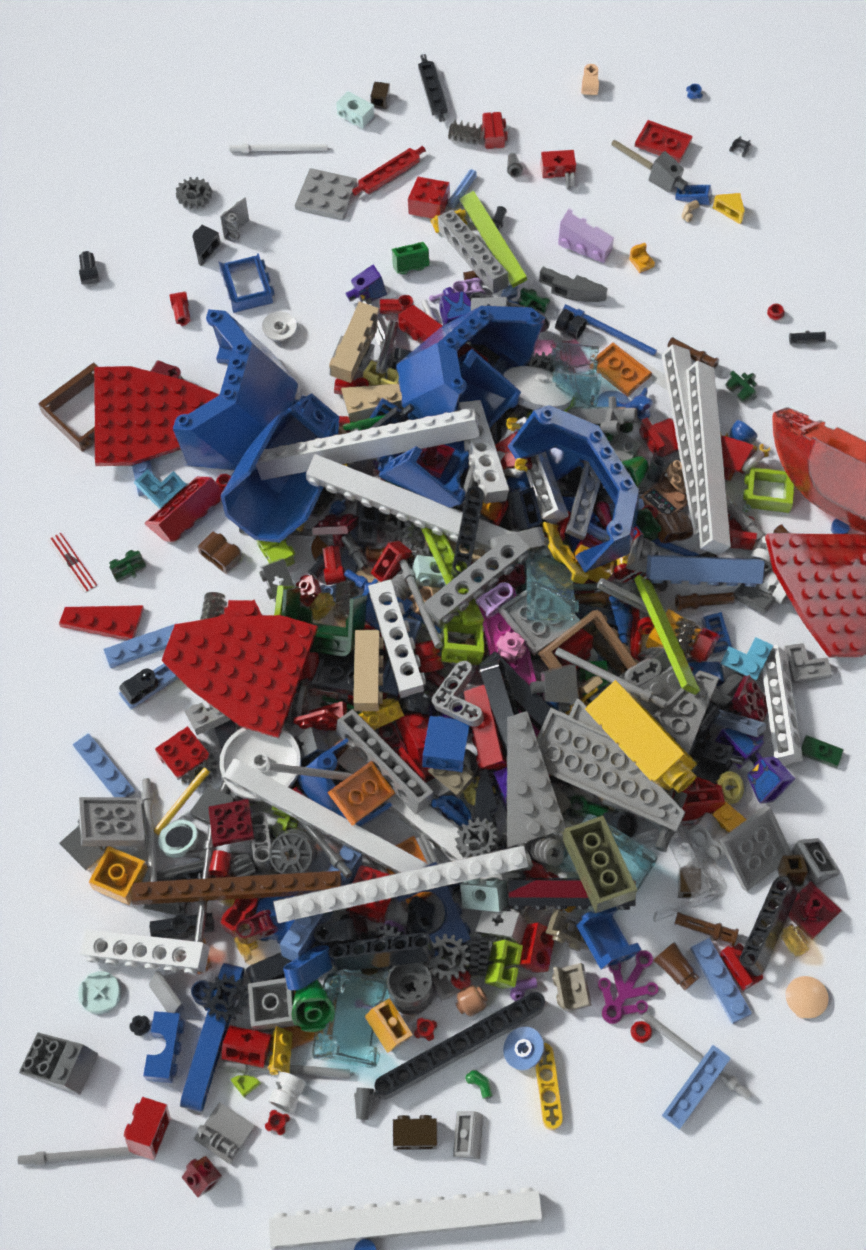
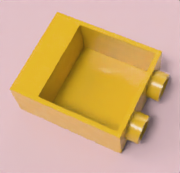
[585,680,697,793]

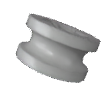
[565,173,575,188]

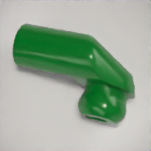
[465,1070,493,1099]

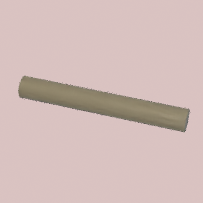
[611,139,653,170]

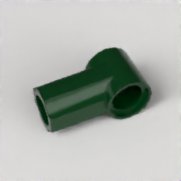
[567,795,609,821]

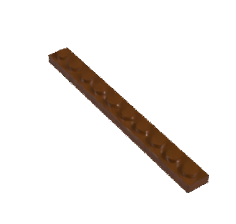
[131,871,342,905]

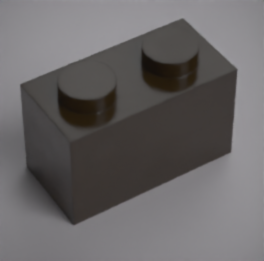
[393,1115,437,1150]

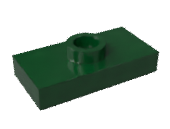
[801,735,844,769]

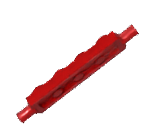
[352,145,426,196]

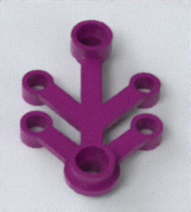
[598,950,658,1024]

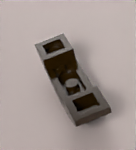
[582,621,634,675]

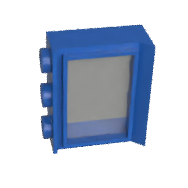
[218,253,275,313]

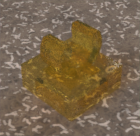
[234,937,259,963]

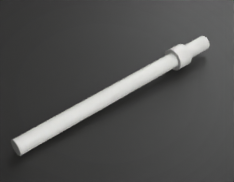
[229,143,328,153]

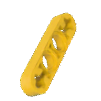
[535,1043,563,1131]

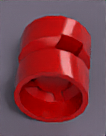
[414,640,444,673]

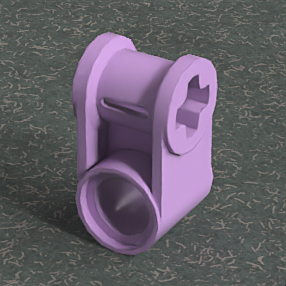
[452,278,486,298]
[476,582,513,618]

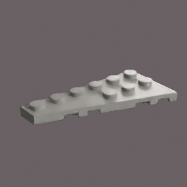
[507,711,566,848]

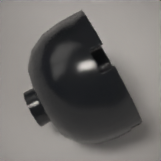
[398,685,437,716]

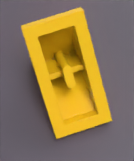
[713,193,745,224]

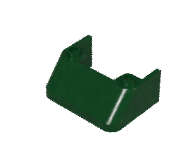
[282,587,367,656]

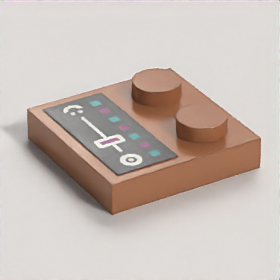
[640,476,688,516]

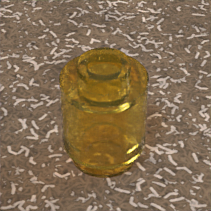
[309,593,335,621]
[781,924,810,958]

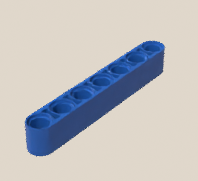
[180,963,245,1112]

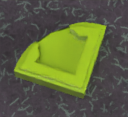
[230,1075,261,1098]

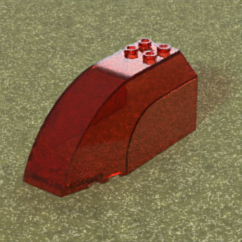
[772,407,866,536]

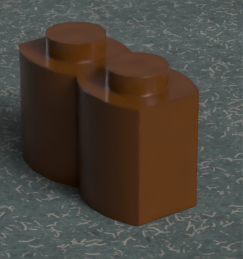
[655,511,693,543]
[197,532,241,574]

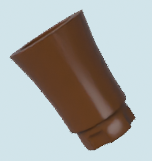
[653,942,700,991]

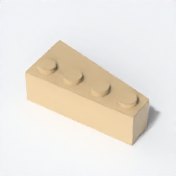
[329,301,379,383]
[341,384,404,423]
[354,630,383,711]

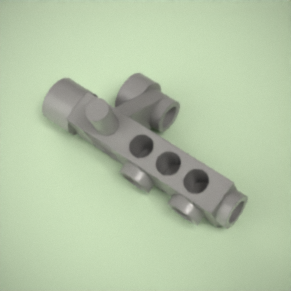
[567,396,637,435]

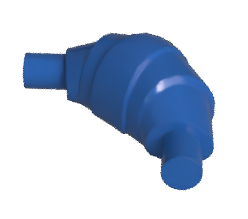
[609,596,633,646]
[431,795,474,828]

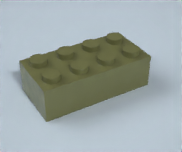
[563,816,638,913]

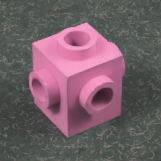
[496,631,526,664]

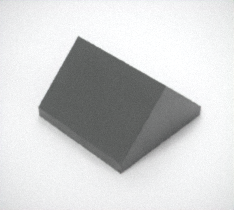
[791,838,840,885]

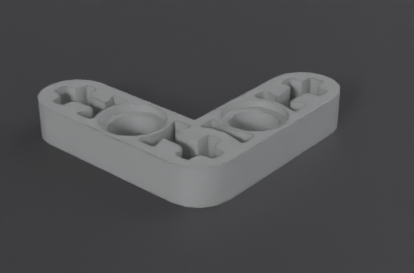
[432,661,484,727]

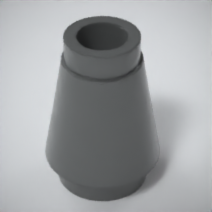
[507,153,523,178]
[354,1087,375,1120]

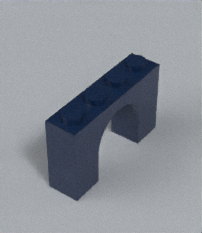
[395,862,471,957]

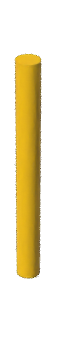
[154,767,210,836]

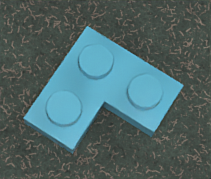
[134,469,186,509]
[720,637,773,681]

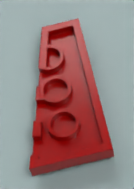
[59,605,144,641]

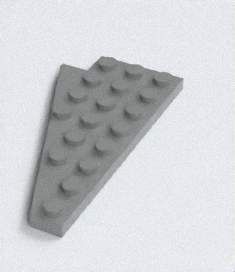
[602,671,719,826]
[537,699,685,832]

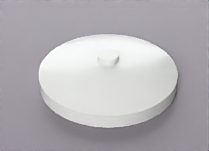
[504,366,573,410]
[220,728,301,801]

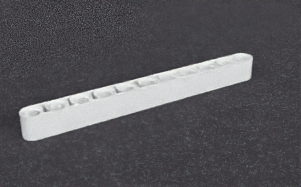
[223,759,428,874]

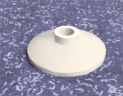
[262,311,297,341]

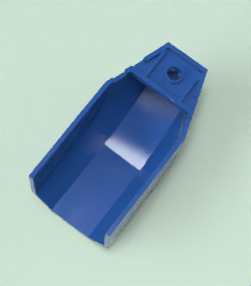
[221,393,339,543]

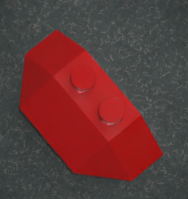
[394,710,437,777]
[672,777,725,822]

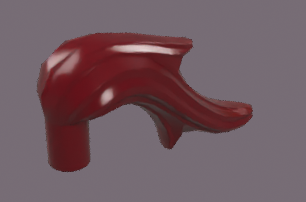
[593,501,612,531]

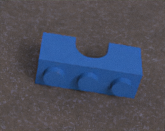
[143,1011,185,1083]

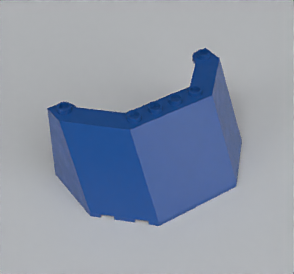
[396,305,545,419]
[173,309,298,471]
[377,349,521,508]
[508,405,639,573]

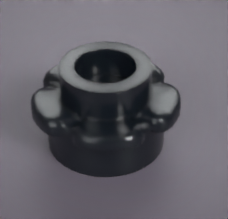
[129,1015,151,1036]

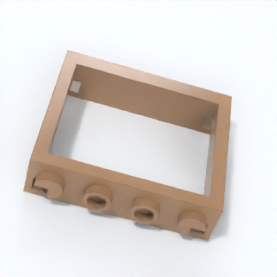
[538,610,639,707]

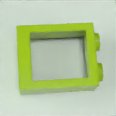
[743,467,795,513]
[441,615,484,665]

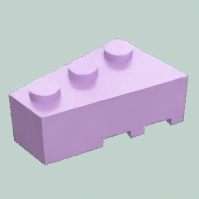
[558,209,614,263]

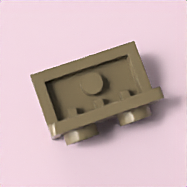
[428,766,477,797]
[546,909,589,951]
[552,963,592,1012]

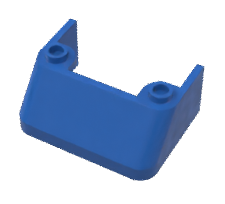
[297,738,392,828]

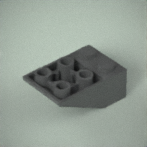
[19,1032,98,1095]

